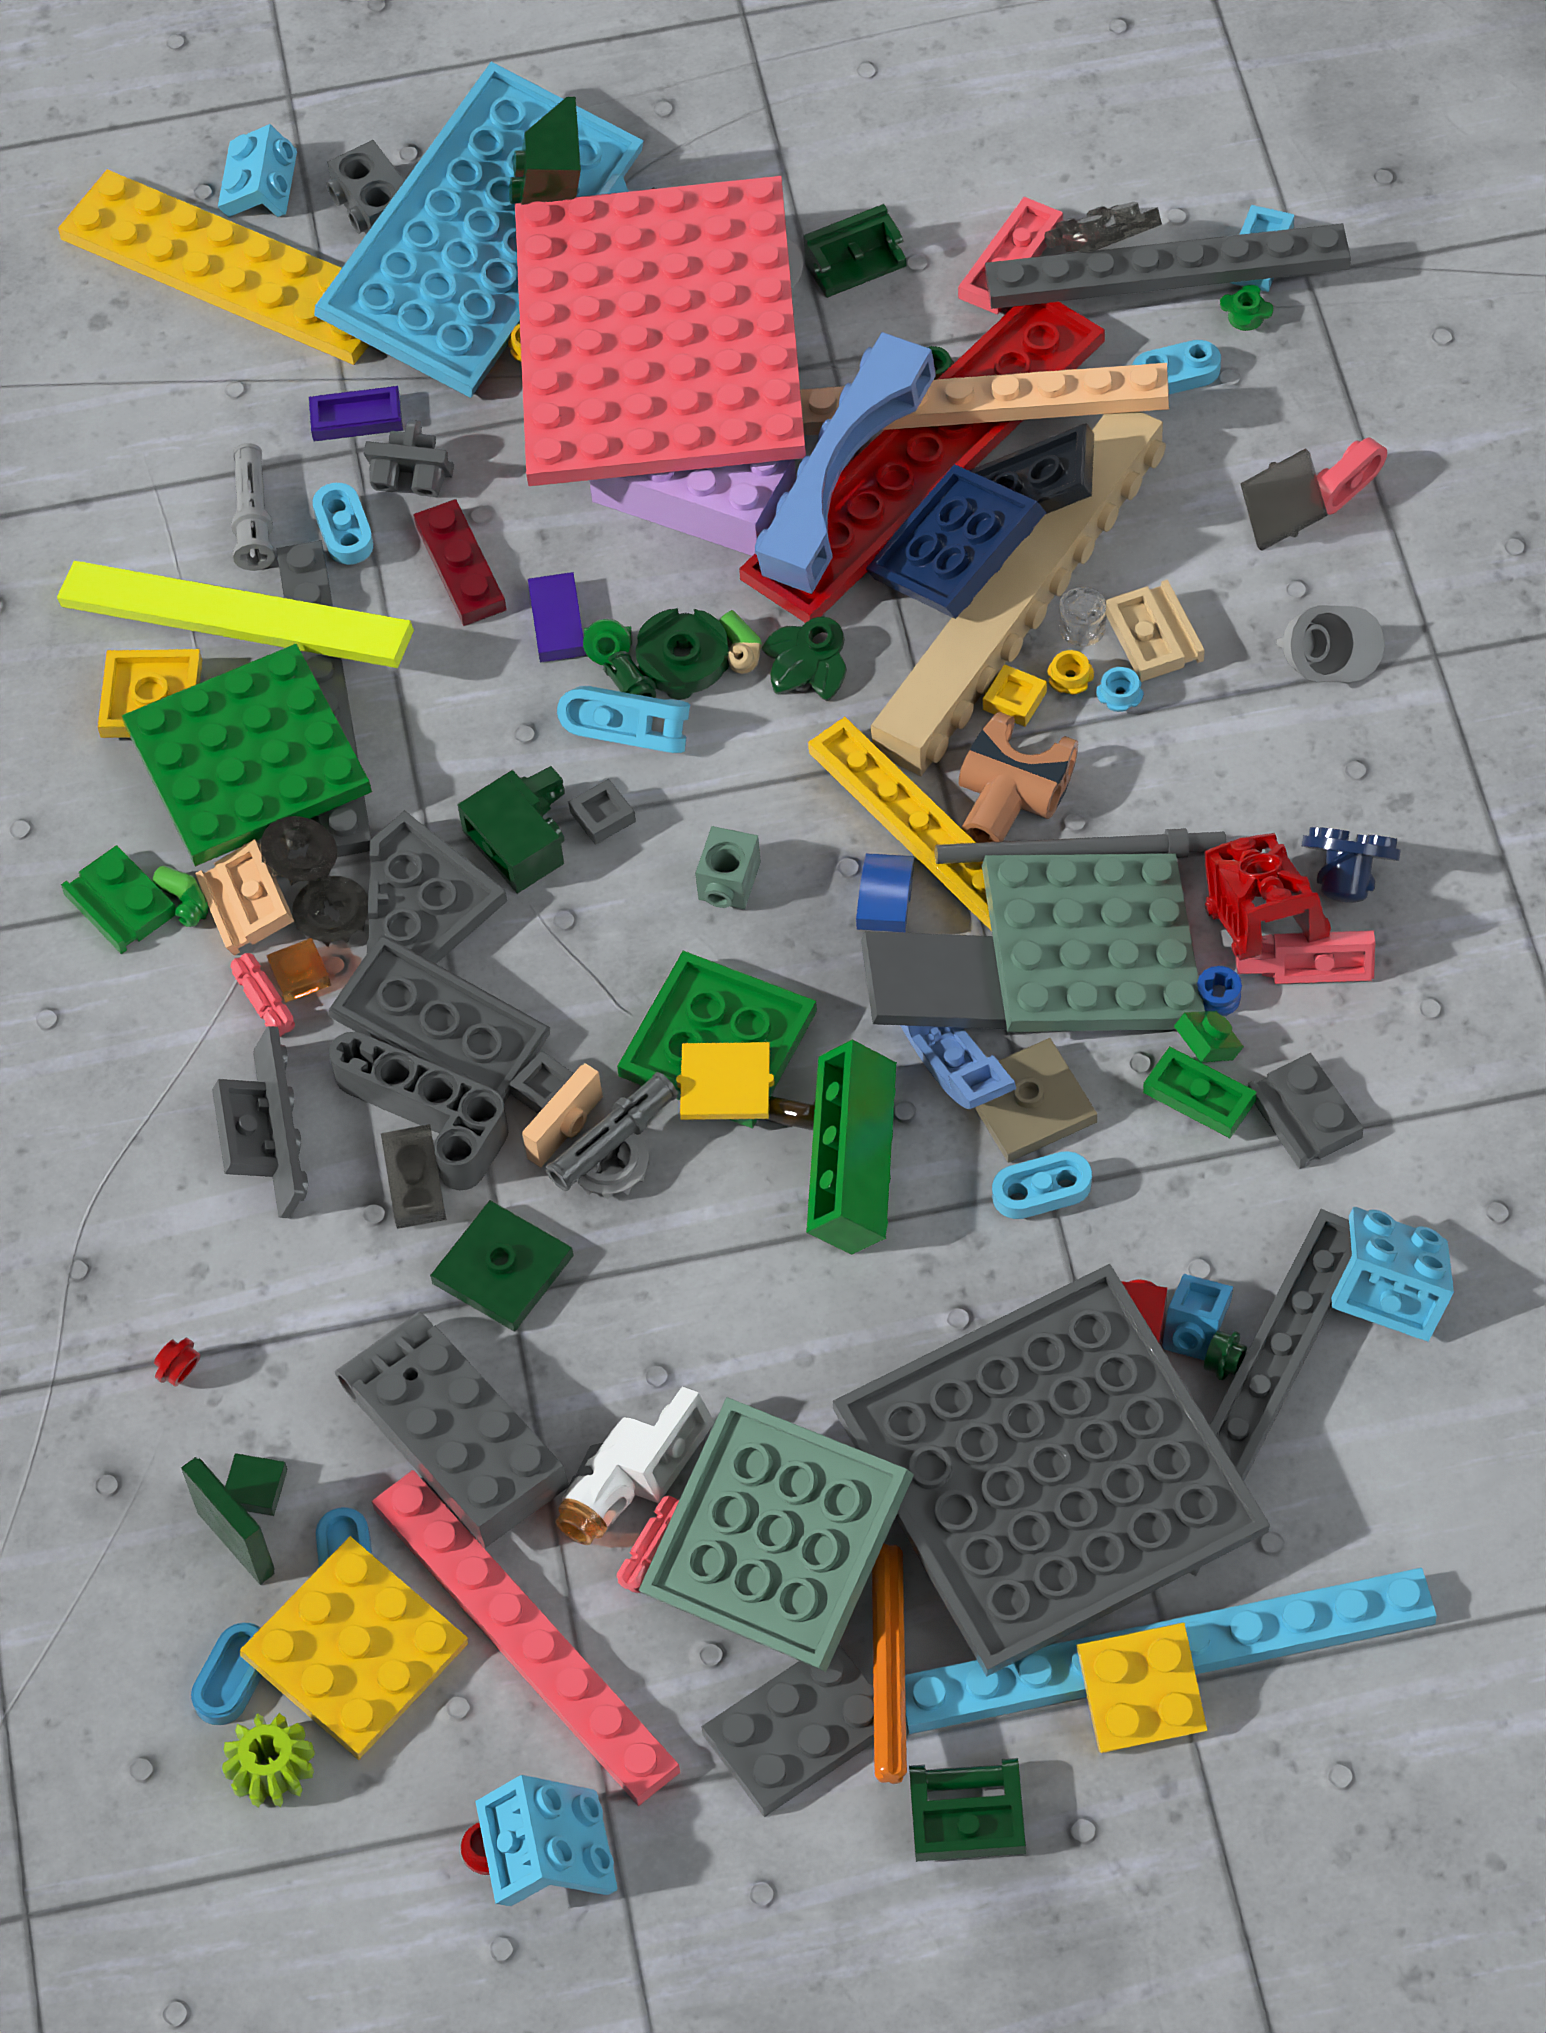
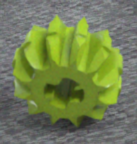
[222,1713,315,1808]

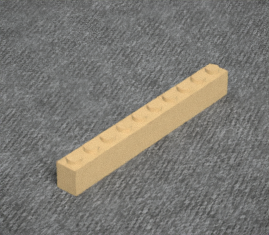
[871,411,1166,776]

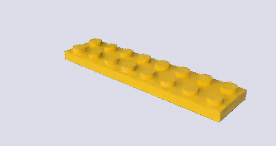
[58,169,369,365]

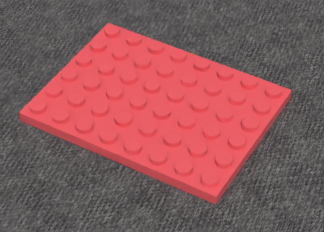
[515,176,806,486]

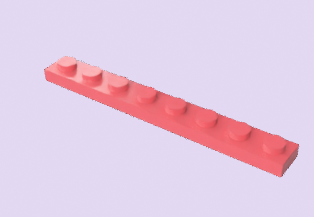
[372,1470,680,1806]

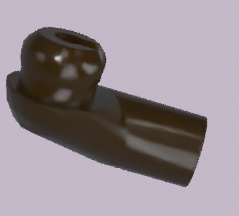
[764,1096,815,1131]

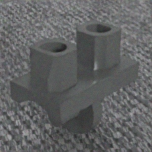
[364,419,454,497]

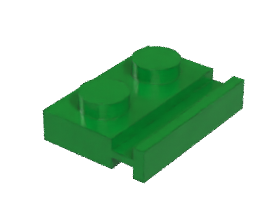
[61,845,176,955]

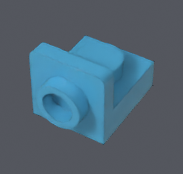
[1162,1274,1233,1360]

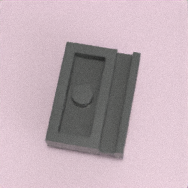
[1248,1052,1364,1169]

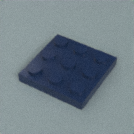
[866,464,1046,619]

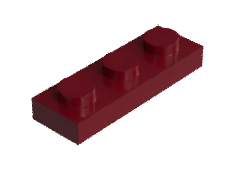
[413,499,507,626]

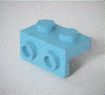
[218,124,297,217]

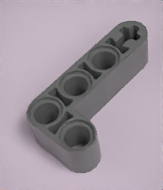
[329,1032,509,1191]

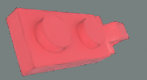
[1235,930,1375,984]

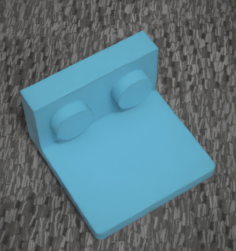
[1331,1207,1454,1342]
[475,1775,618,1906]

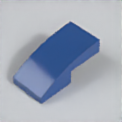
[856,853,915,932]

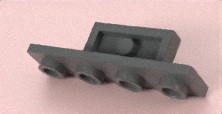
[212,1026,308,1218]

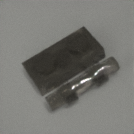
[1044,202,1162,252]

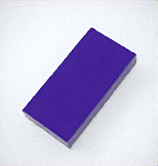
[309,386,403,442]
[528,572,586,663]

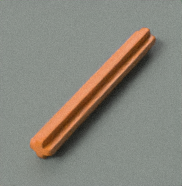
[872,1543,907,1784]

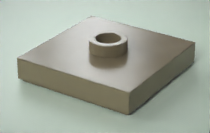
[975,1038,1097,1163]

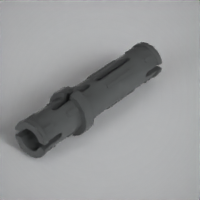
[546,1072,678,1191]

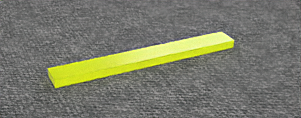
[57,560,414,668]

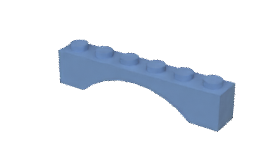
[755,332,936,594]

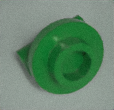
[583,619,632,665]

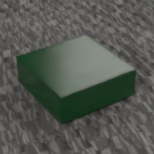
[225,1453,288,1516]

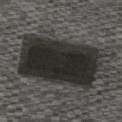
[381,1124,447,1229]

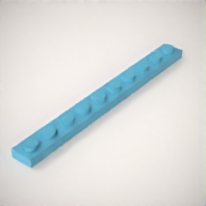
[905,1568,1437,1734]

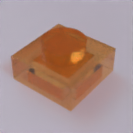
[266,938,331,1003]

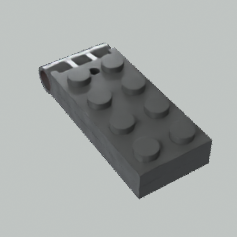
[335,1311,569,1548]

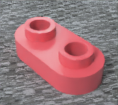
[1311,437,1387,515]

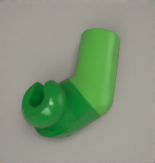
[153,866,209,927]

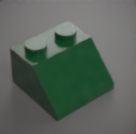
[509,97,581,205]

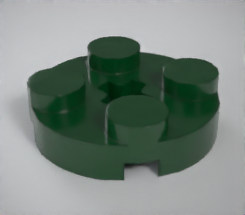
[635,608,729,700]

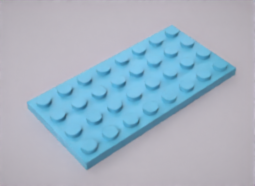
[314,62,644,398]

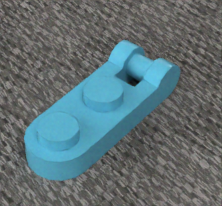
[557,686,690,753]

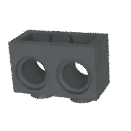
[326,140,405,234]

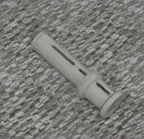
[231,443,275,571]

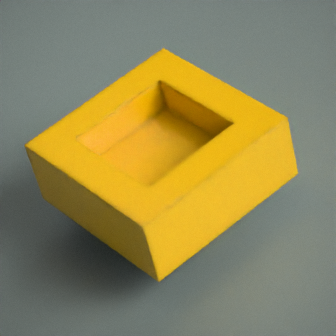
[983,664,1047,727]

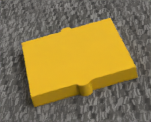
[676,1042,774,1120]

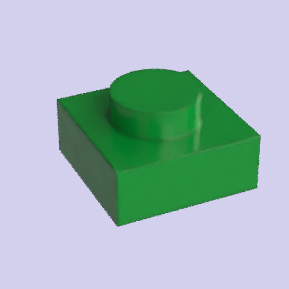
[1174,1011,1244,1063]

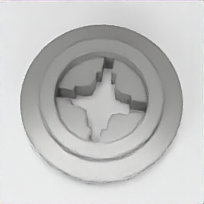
[573,1128,650,1200]

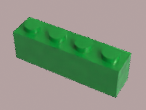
[806,1039,897,1255]

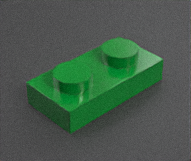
[1143,1046,1257,1139]

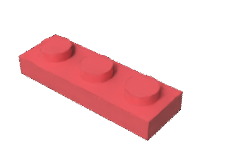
[958,197,1063,315]

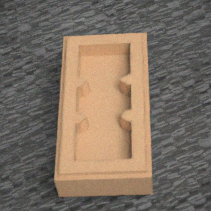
[522,1063,603,1167]

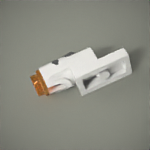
[556,1386,714,1545]

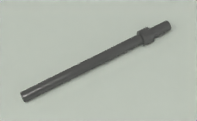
[935,828,1226,864]

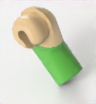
[719,610,762,674]

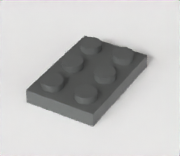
[701,1644,874,1817]

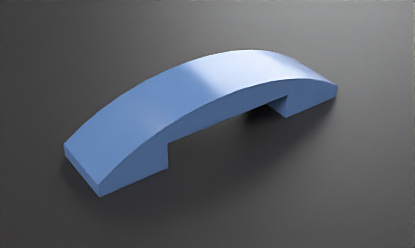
[900,1025,1016,1109]

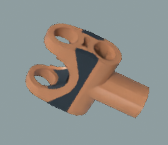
[959,712,1078,843]

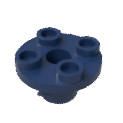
[1301,827,1401,903]

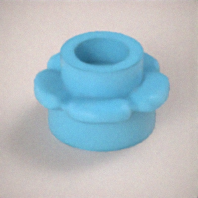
[1096,667,1144,712]

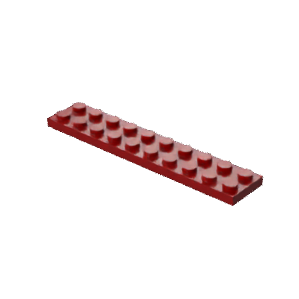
[739,302,1105,623]

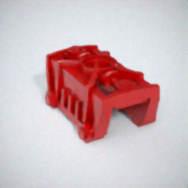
[1205,833,1331,961]

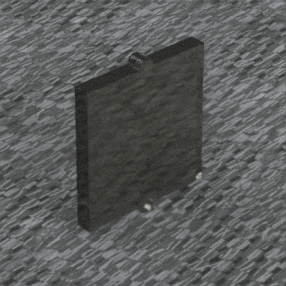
[1240,448,1328,551]

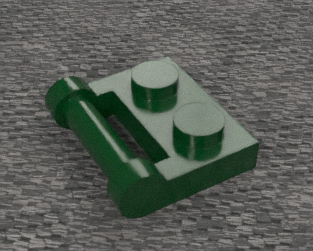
[909,1758,1026,1862]

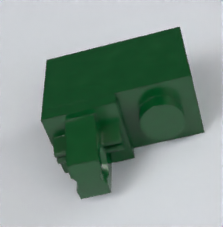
[457,766,565,894]

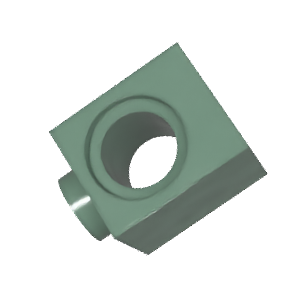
[695,826,761,909]

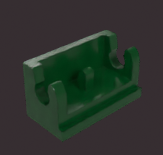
[803,204,907,298]

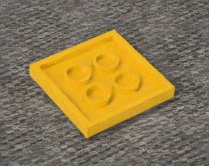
[240,1536,468,1760]

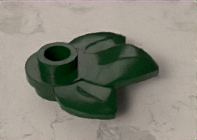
[761,617,847,701]

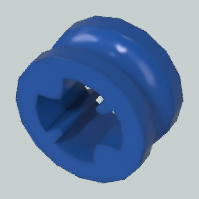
[1197,966,1242,1016]

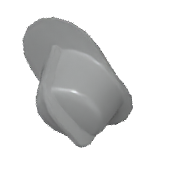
[1276,605,1385,683]

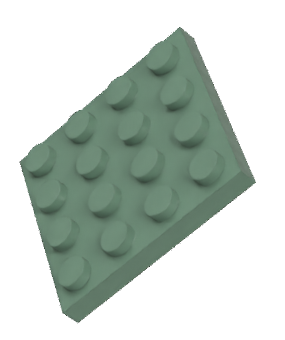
[982,854,1205,1032]
[638,1397,914,1672]

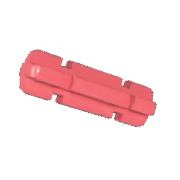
[231,953,295,1037]
[617,1495,679,1593]

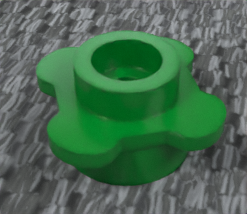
[1220,285,1274,331]

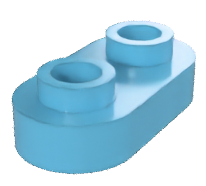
[1132,340,1221,395]
[312,483,374,565]
[992,1151,1092,1219]

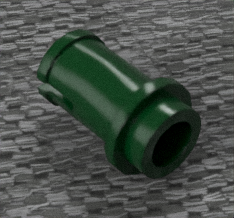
[603,651,656,698]

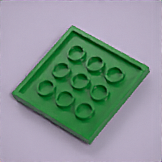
[122,644,372,866]

